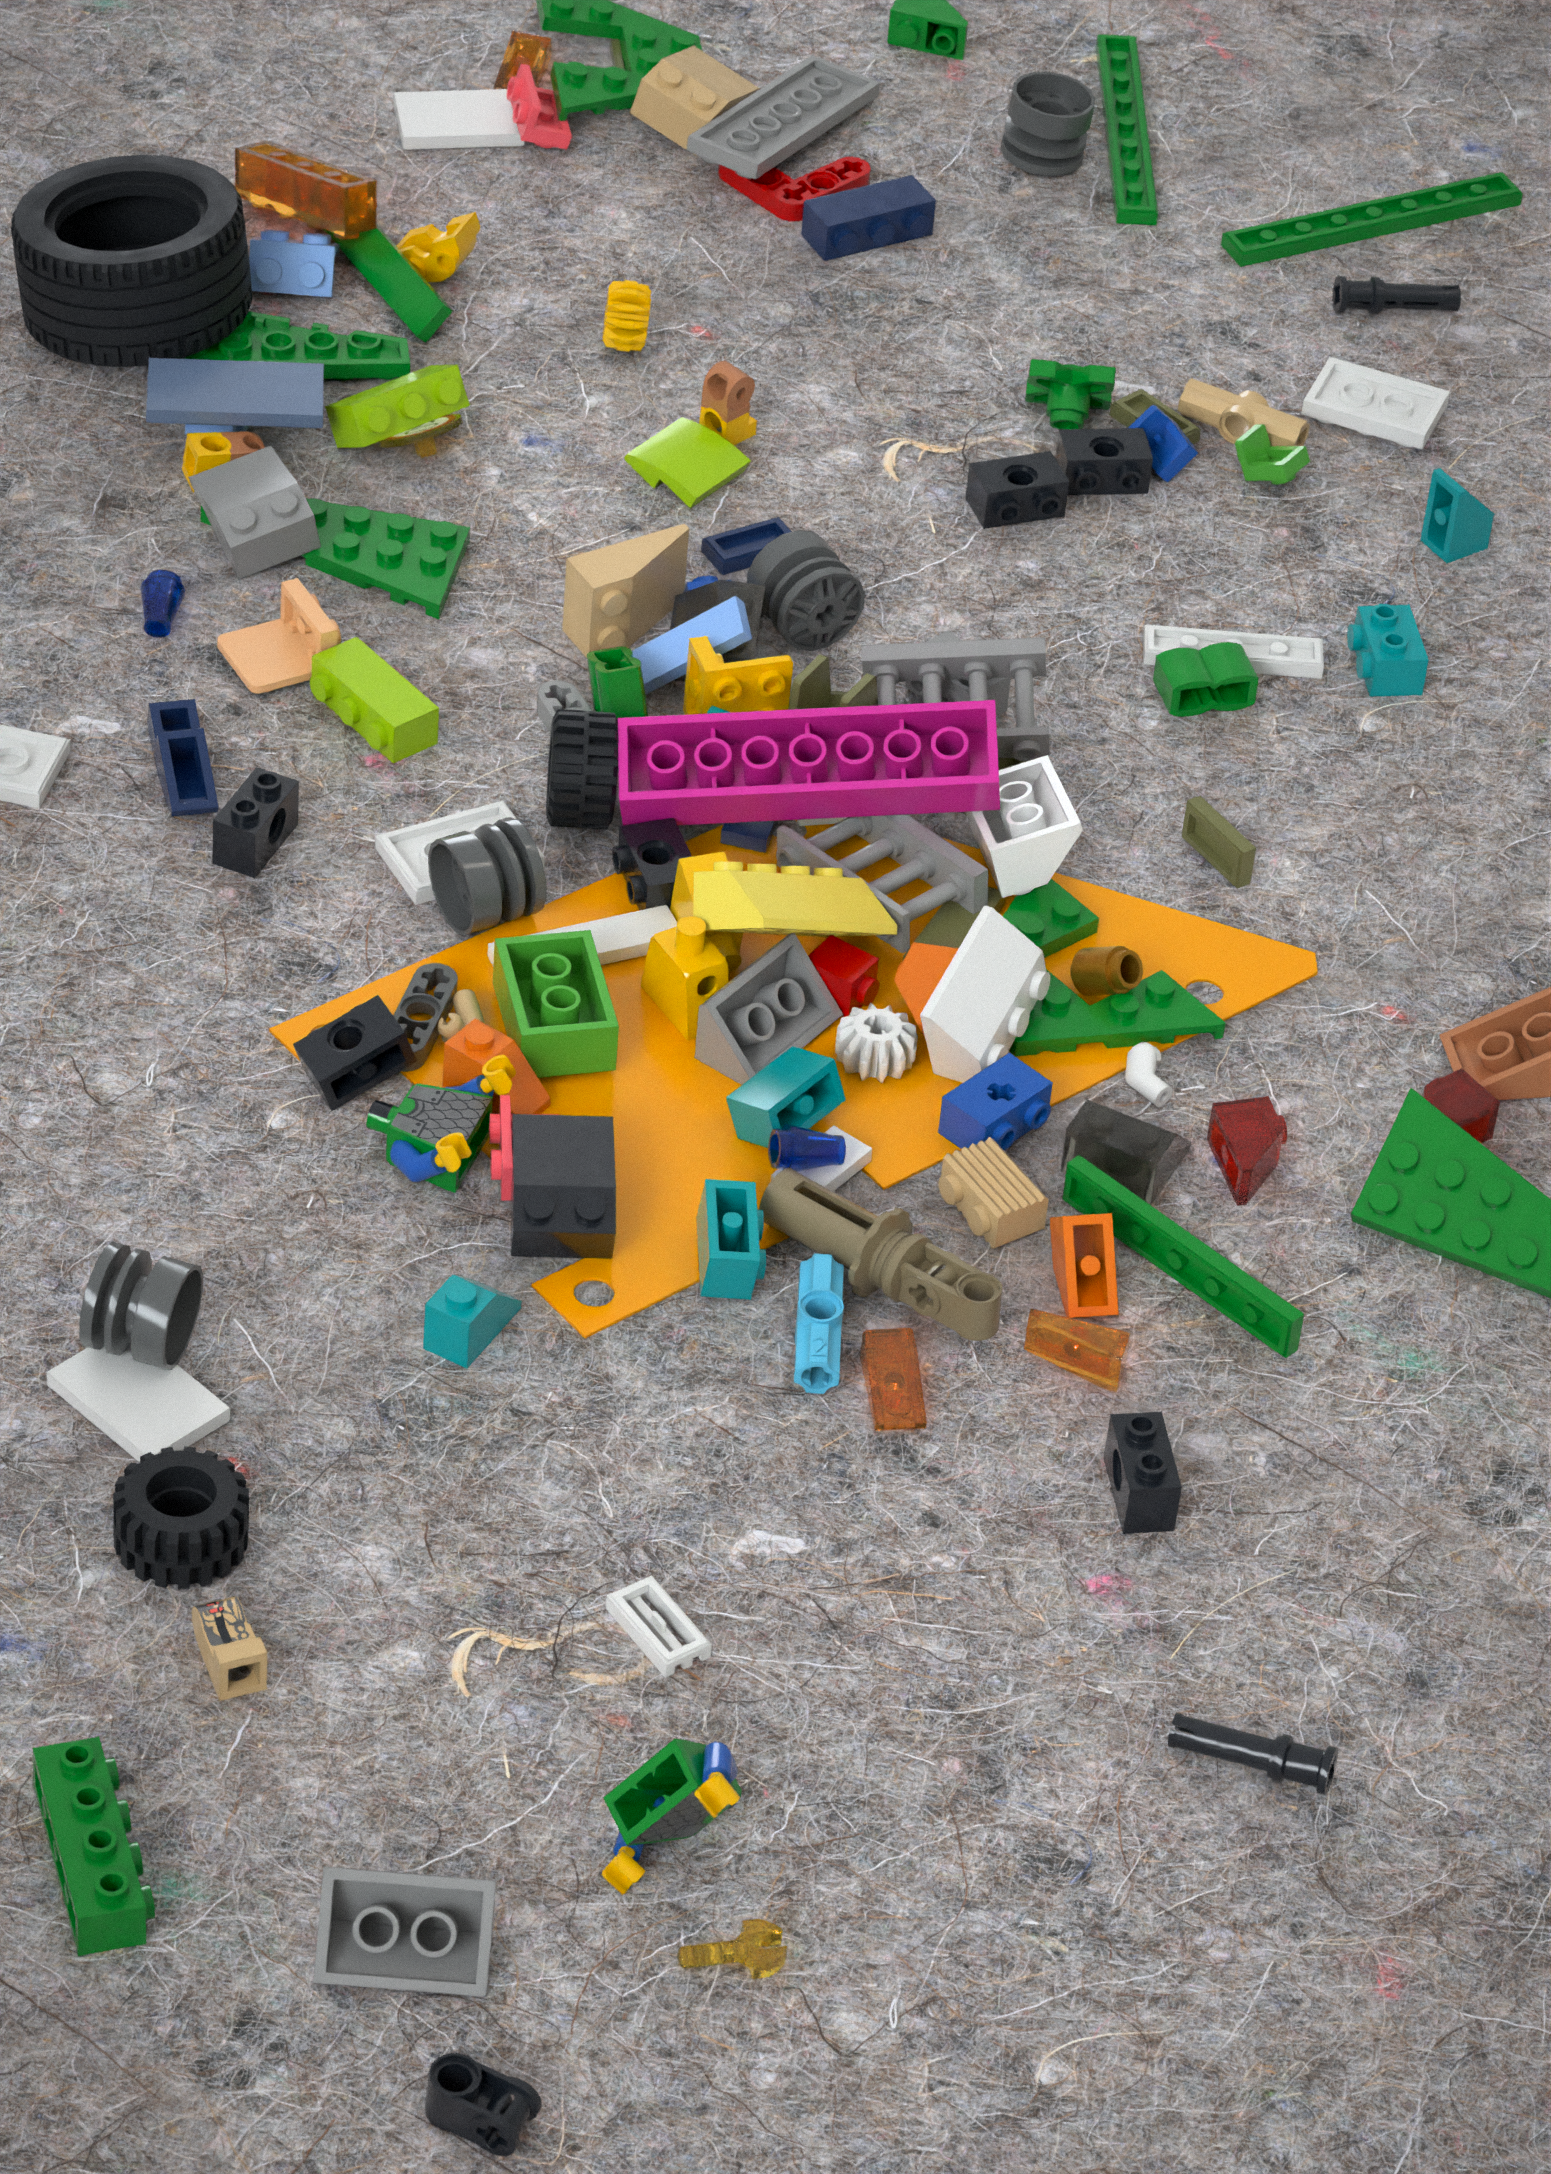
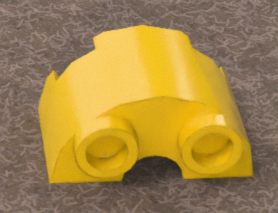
[397,212,480,282]

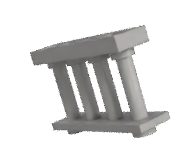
[861,637,1050,761]
[776,814,988,954]

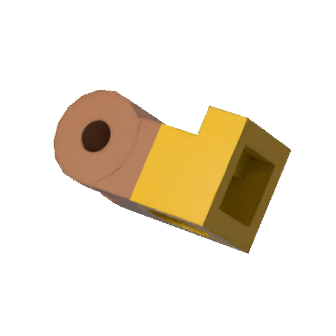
[699,361,757,445]
[182,431,265,492]

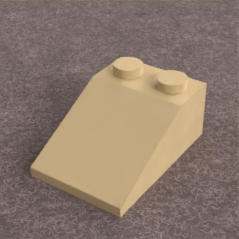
[630,46,760,156]
[562,523,689,658]

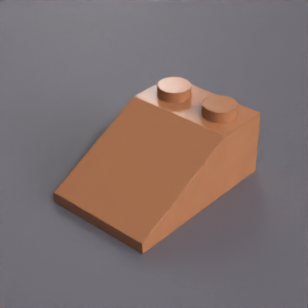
[1439,987,1551,1102]

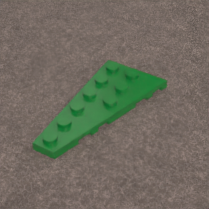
[200,498,470,620]
[1351,1088,1551,1299]

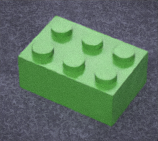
[493,930,619,1078]

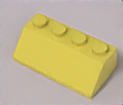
[693,862,897,937]

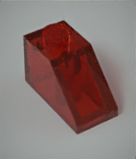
[1422,1068,1500,1143]
[1207,1096,1287,1206]

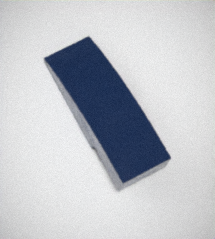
[147,699,219,817]

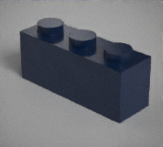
[801,175,936,261]

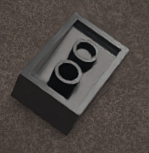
[511,1114,616,1259]

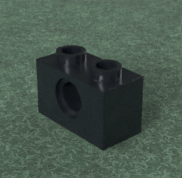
[1055,428,1153,495]
[965,451,1069,529]
[212,767,299,878]
[612,818,692,911]
[293,995,417,1111]
[1104,1411,1182,1534]

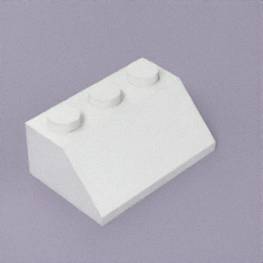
[966,755,1083,898]
[920,905,1050,1083]

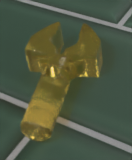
[677,1919,787,1979]

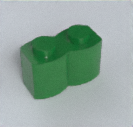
[1153,642,1259,717]
[587,646,648,720]

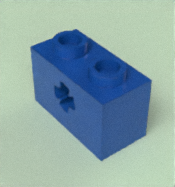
[938,1053,1053,1151]

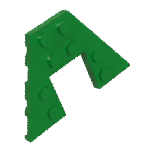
[536,0,703,121]
[1003,879,1226,1056]

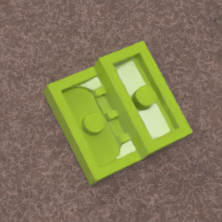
[624,417,751,509]

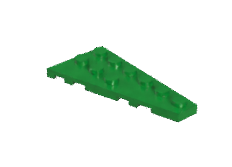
[182,311,410,380]

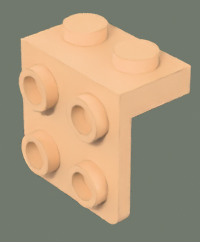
[217,578,341,694]

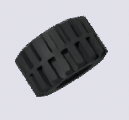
[546,709,619,830]
[113,1446,249,1589]

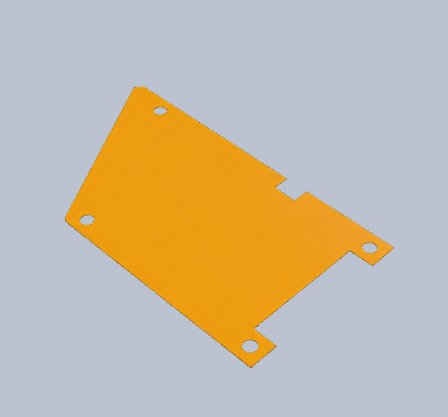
[269,820,1318,1339]

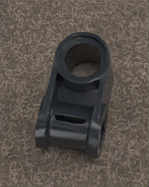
[425,2053,542,2156]

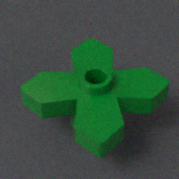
[1025,359,1116,430]

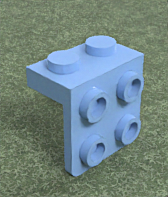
[249,230,340,297]

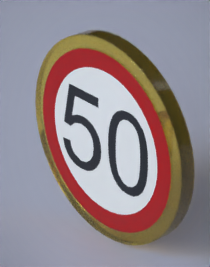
[378,414,463,458]

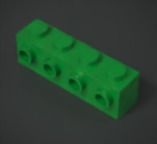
[32,1736,155,1956]

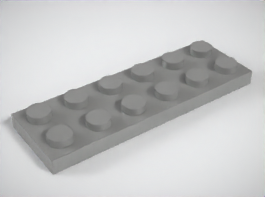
[686,55,880,179]

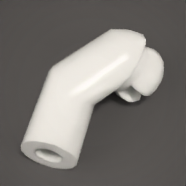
[1125,1042,1173,1107]

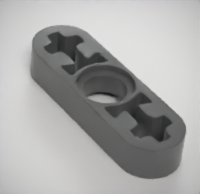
[393,963,458,1072]

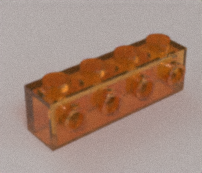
[235,140,377,239]

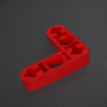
[718,157,871,222]

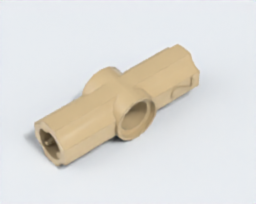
[1178,378,1310,446]

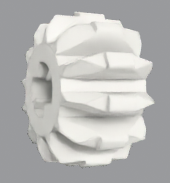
[835,1003,918,1083]

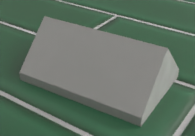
[694,933,843,1085]
[313,1866,496,1997]

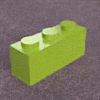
[325,364,470,448]
[310,637,439,763]

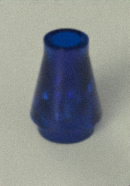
[140,570,185,638]
[768,1124,846,1172]

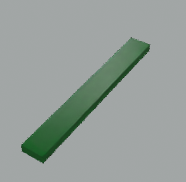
[1096,34,1158,225]
[1221,172,1523,267]

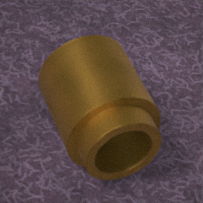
[1070,946,1143,996]

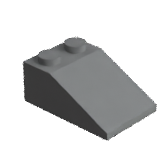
[189,446,321,580]

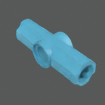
[794,1253,844,1394]

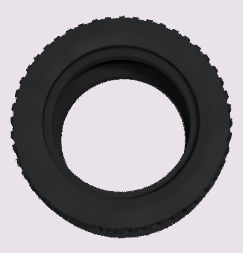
[11,155,252,367]

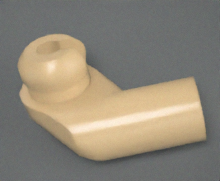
[437,989,484,1043]

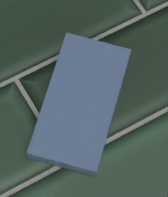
[146,358,324,428]

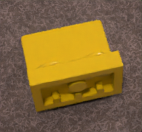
[683,636,793,715]

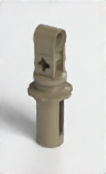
[759,1168,1002,1341]

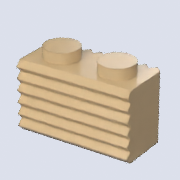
[938,1137,1049,1249]

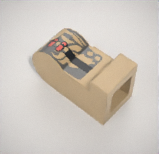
[192,1596,267,1701]

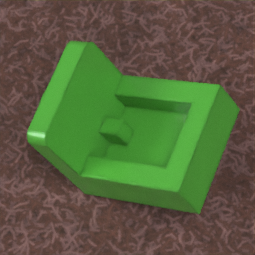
[1235,424,1310,485]

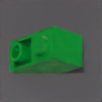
[887,0,968,60]

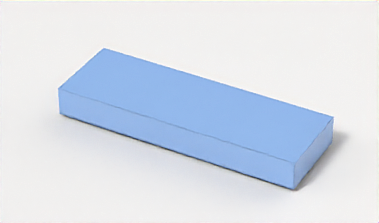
[632,596,752,695]

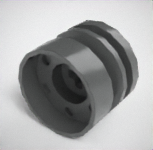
[1000,72,1096,176]
[746,530,865,651]
[428,817,547,936]
[79,1241,203,1370]

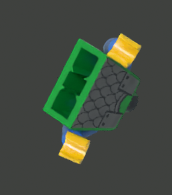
[366,1055,516,1193]
[602,1739,742,1895]

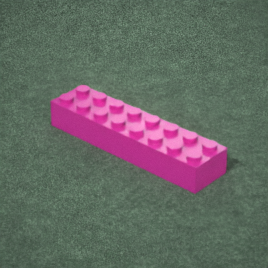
[618,700,1000,825]

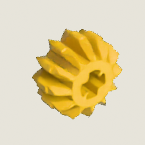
[602,280,651,352]

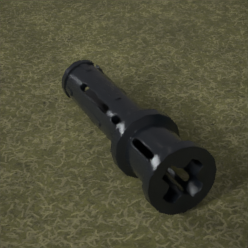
[1332,276,1461,314]
[1168,1712,1338,1795]

